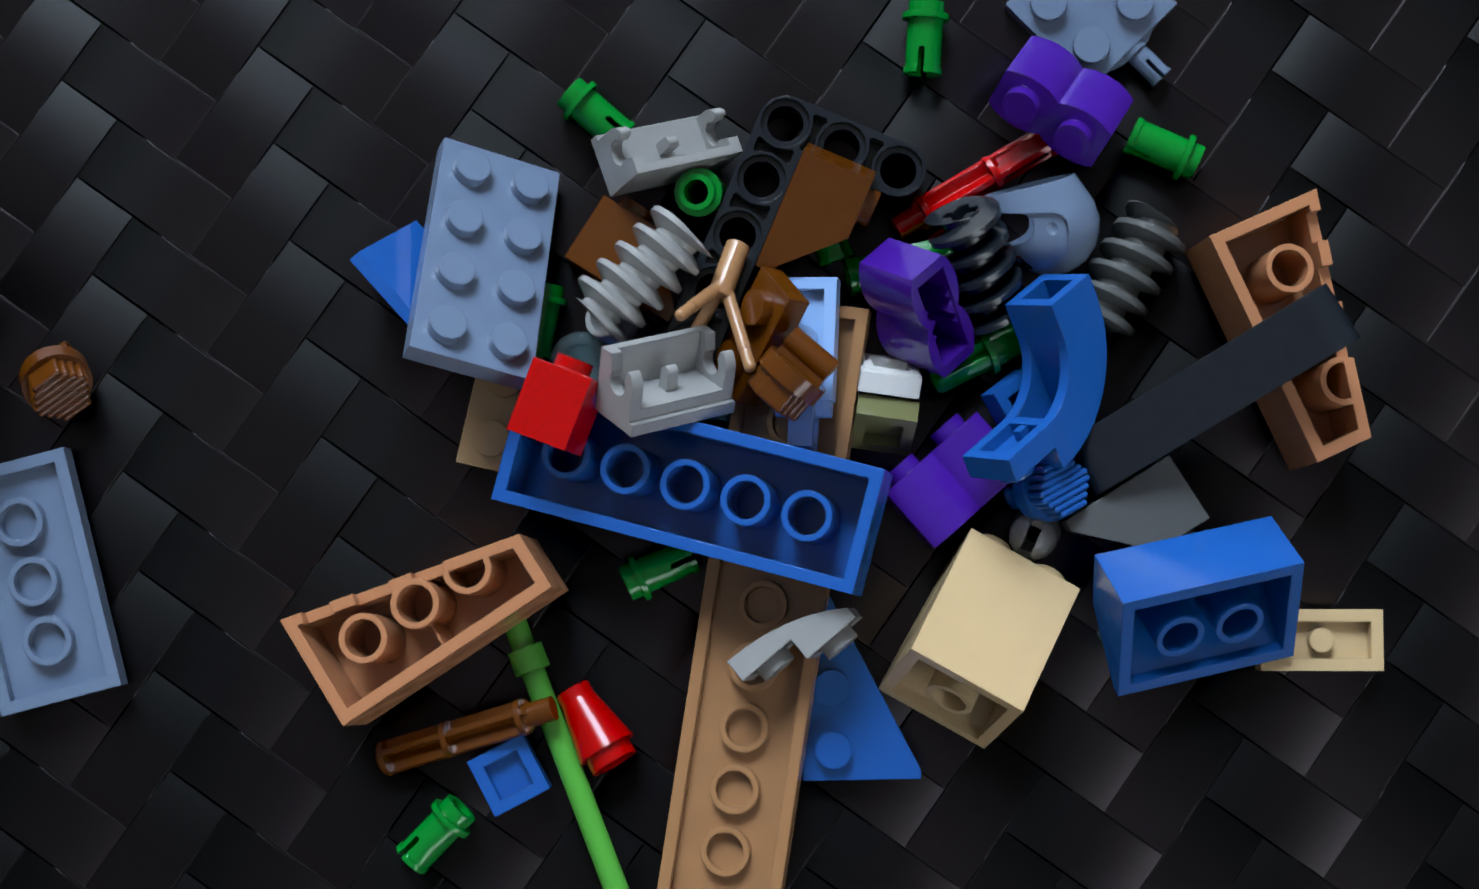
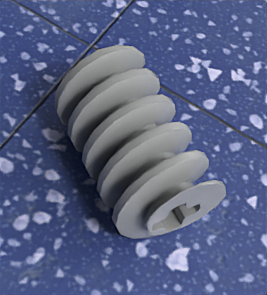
[576,205,713,343]

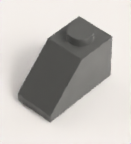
[1059,455,1210,548]

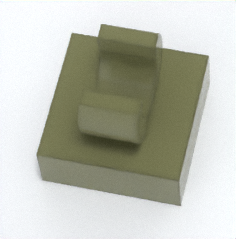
[851,392,920,456]

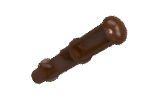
[375,696,559,776]

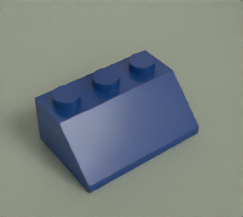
[1093,516,1305,696]

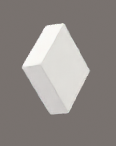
[857,353,922,399]

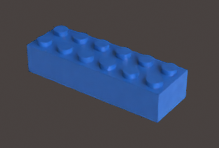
[491,390,893,596]

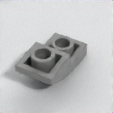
[727,608,863,682]

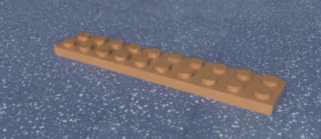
[657,306,872,889]

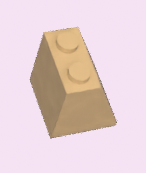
[878,528,1080,749]

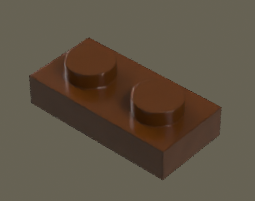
[714,266,809,406]

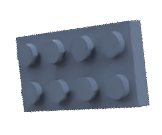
[402,137,560,390]
[0,447,128,717]

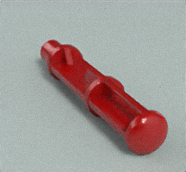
[890,132,1058,240]

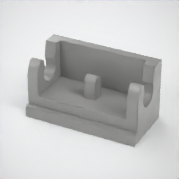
[591,108,743,197]
[595,325,736,437]

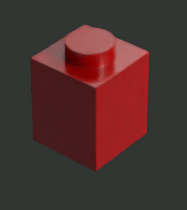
[507,353,598,456]

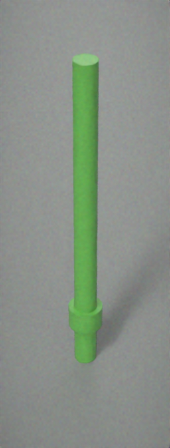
[505,619,629,889]

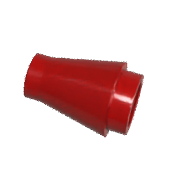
[556,680,636,777]

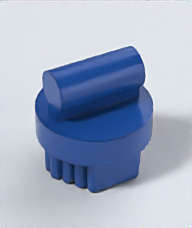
[1003,459,1090,521]

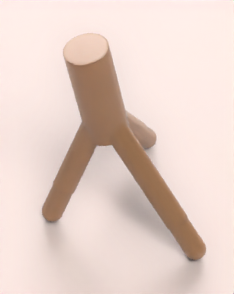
[674,239,756,373]

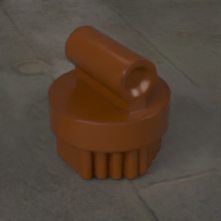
[747,326,840,421]
[19,340,93,421]

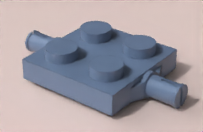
[1004,0,1177,88]

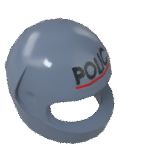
[984,173,1100,275]

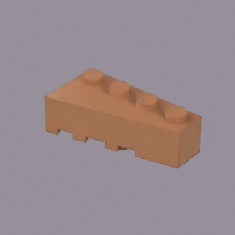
[1186,188,1371,471]
[280,534,569,726]

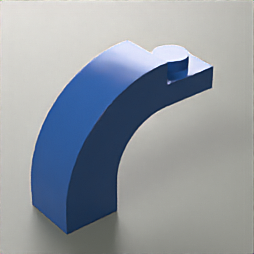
[962,274,1107,484]

